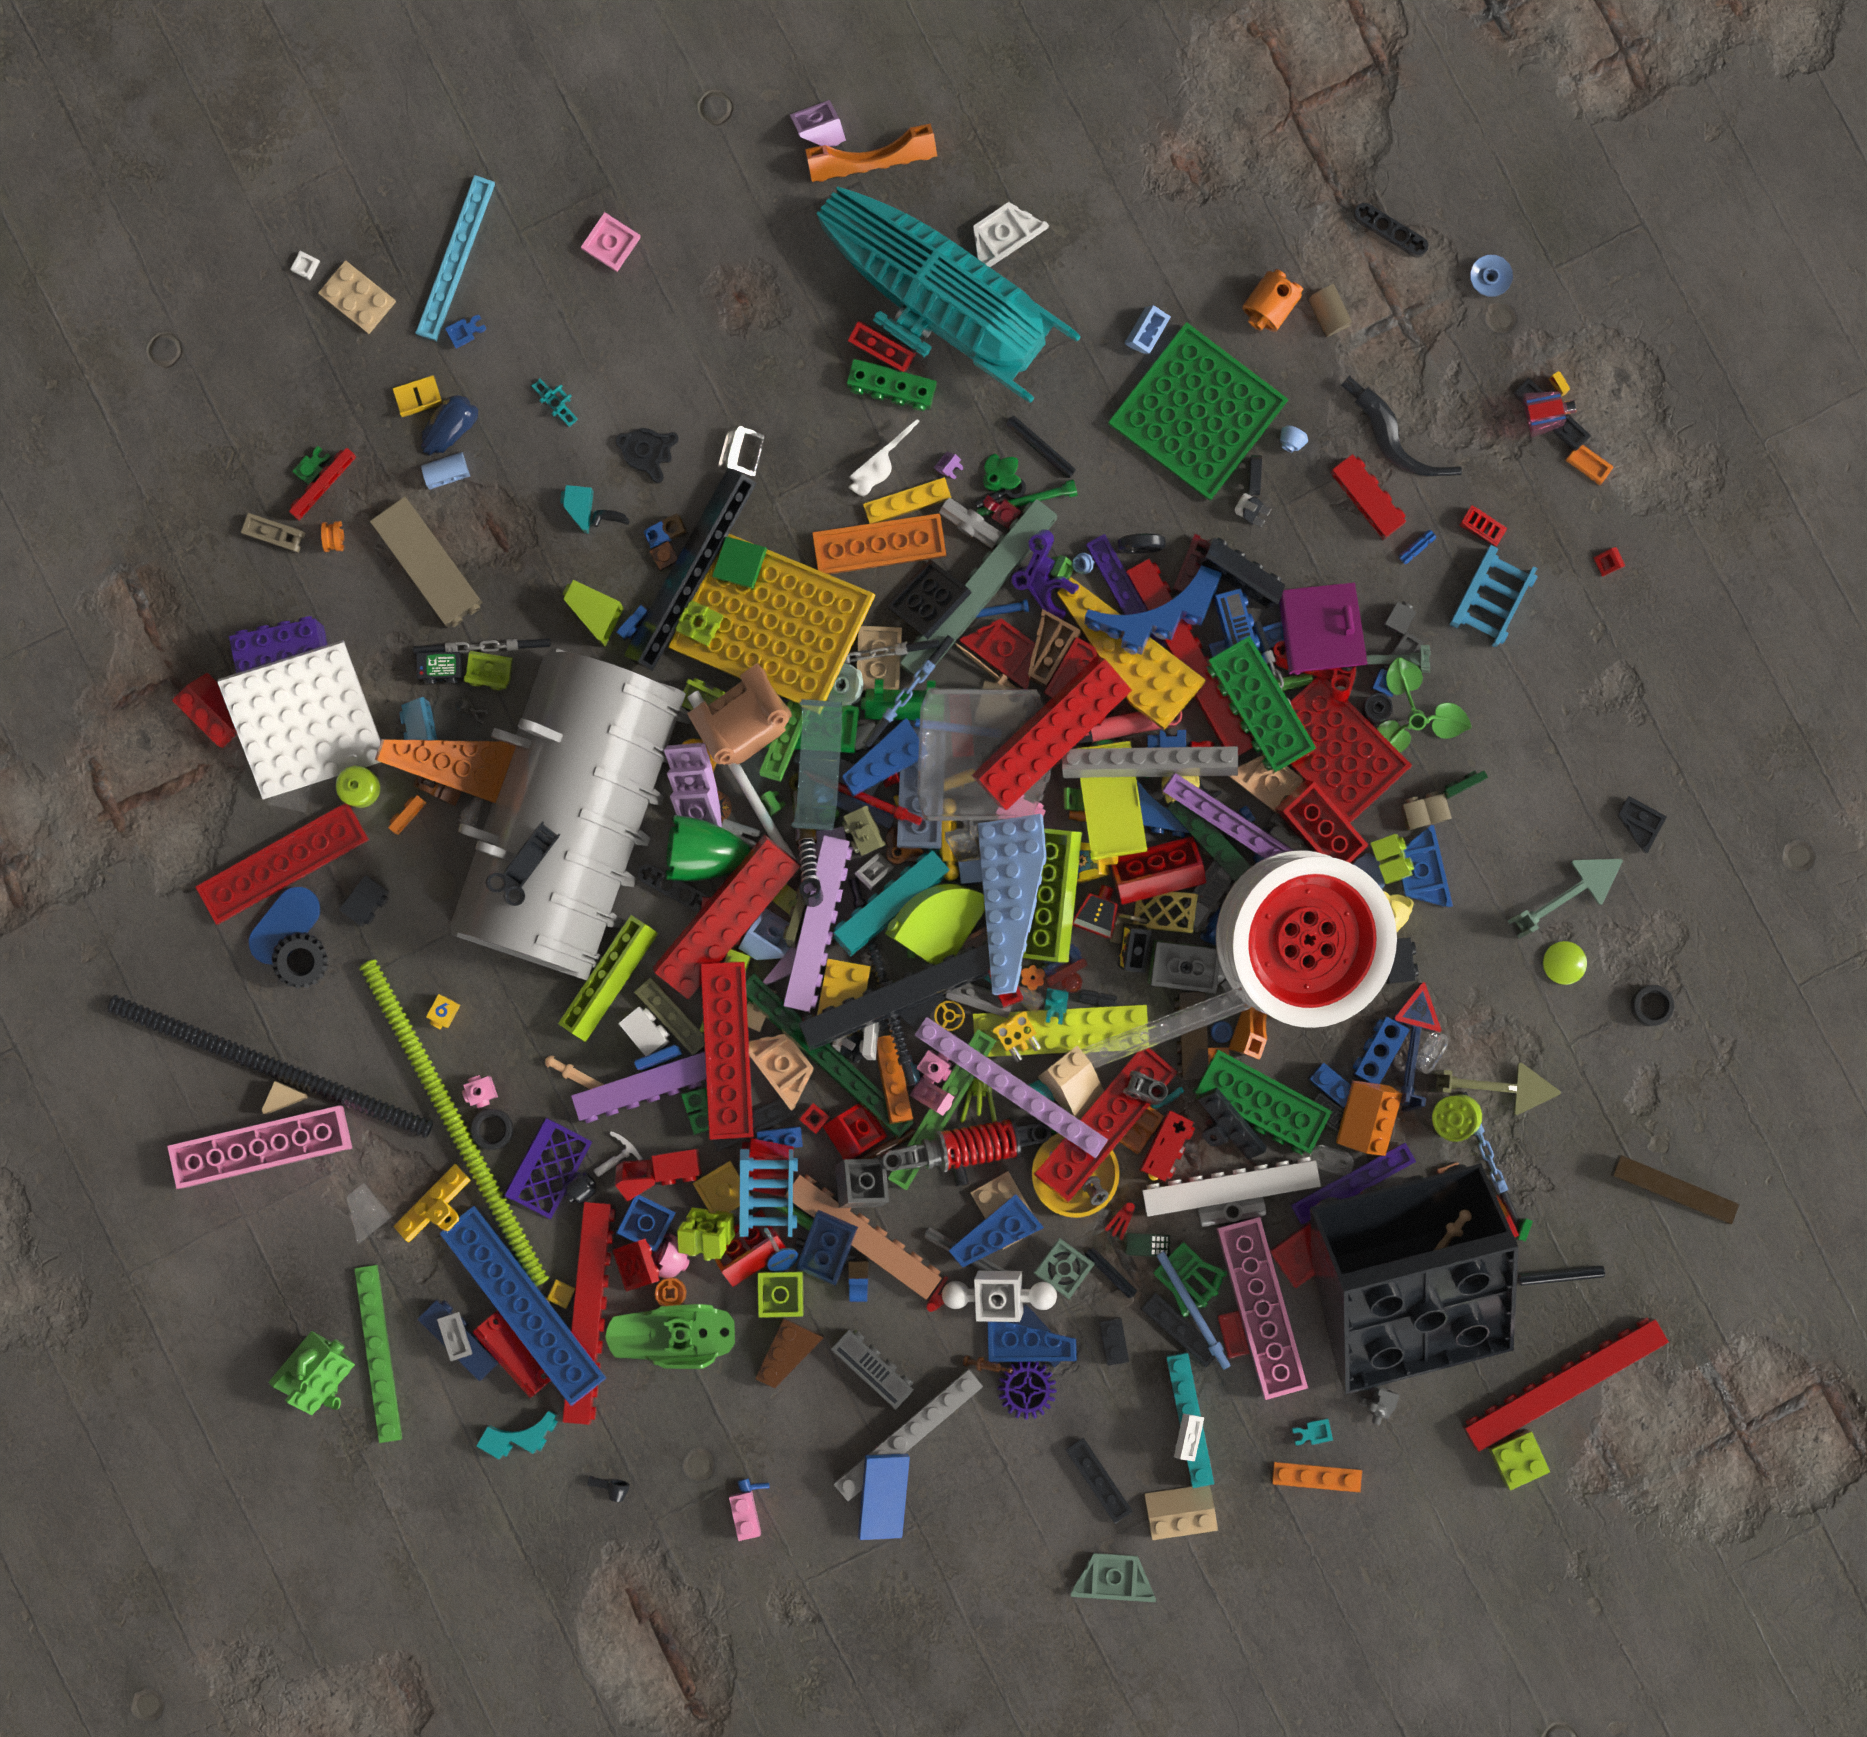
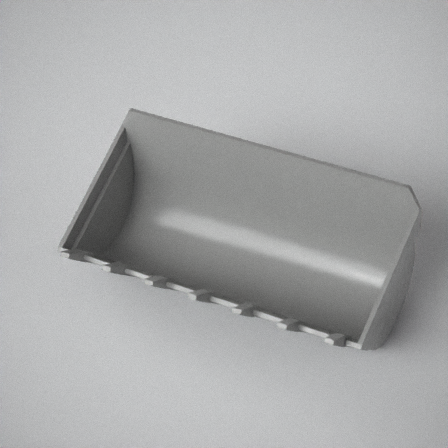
[451,648,691,981]

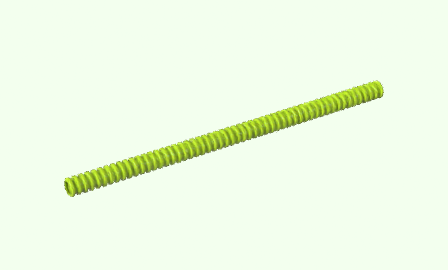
[359,959,549,1286]

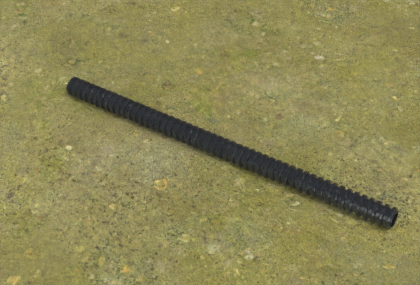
[108,995,433,1138]

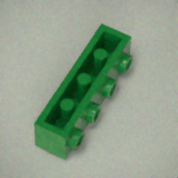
[847,359,937,411]

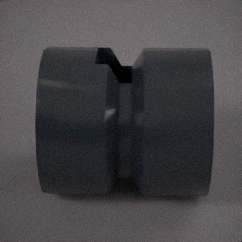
[1361,693,1393,725]

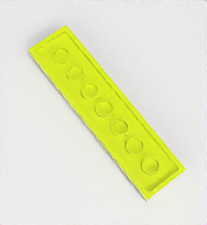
[973,1005,1149,1057]

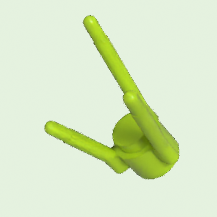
[960,1078,997,1123]

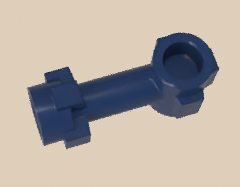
[1041,944,1082,977]

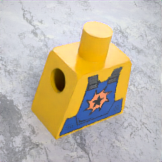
[1077,842,1118,884]

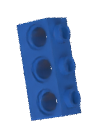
[1352,1017,1410,1084]

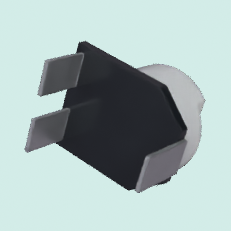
[1235,493,1272,527]
[832,1033,861,1063]

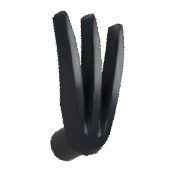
[590,510,630,527]

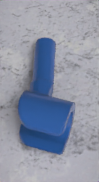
[737,1478,769,1492]

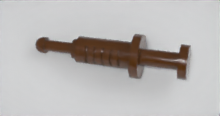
[963,1355,1013,1373]

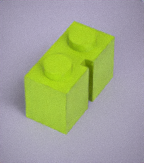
[1371,834,1414,884]

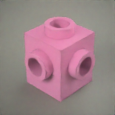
[916,1050,953,1084]
[462,1075,498,1108]

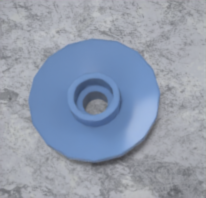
[1470,255,1513,297]

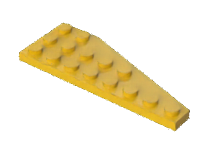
[1057,577,1205,730]

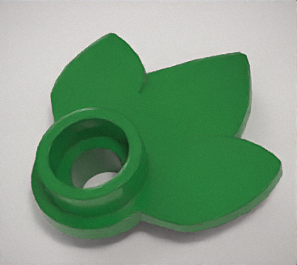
[983,454,1021,491]

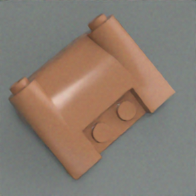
[687,663,792,765]

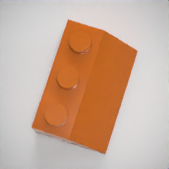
[1336,1080,1402,1156]

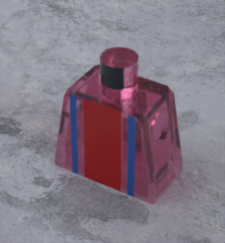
[1523,392,1576,438]

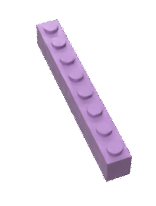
[784,836,853,1012]

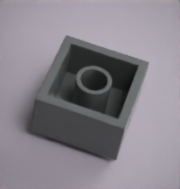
[835,1159,889,1208]

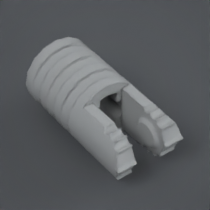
[722,819,761,848]

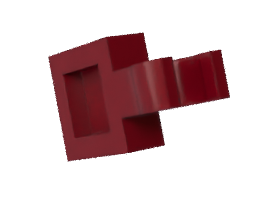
[983,495,1021,529]

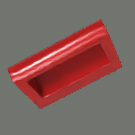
[615,1160,655,1201]

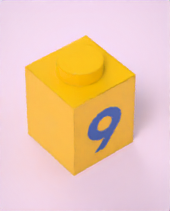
[426,994,461,1029]

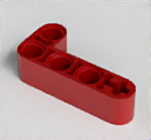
[1274,641,1356,701]

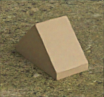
[262,1081,308,1114]

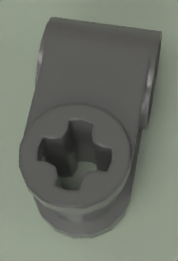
[1123,1071,1168,1105]

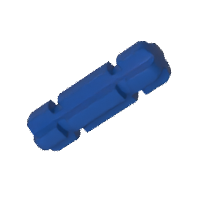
[1399,530,1436,564]

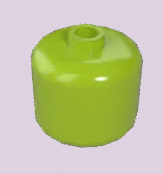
[335,765,380,808]

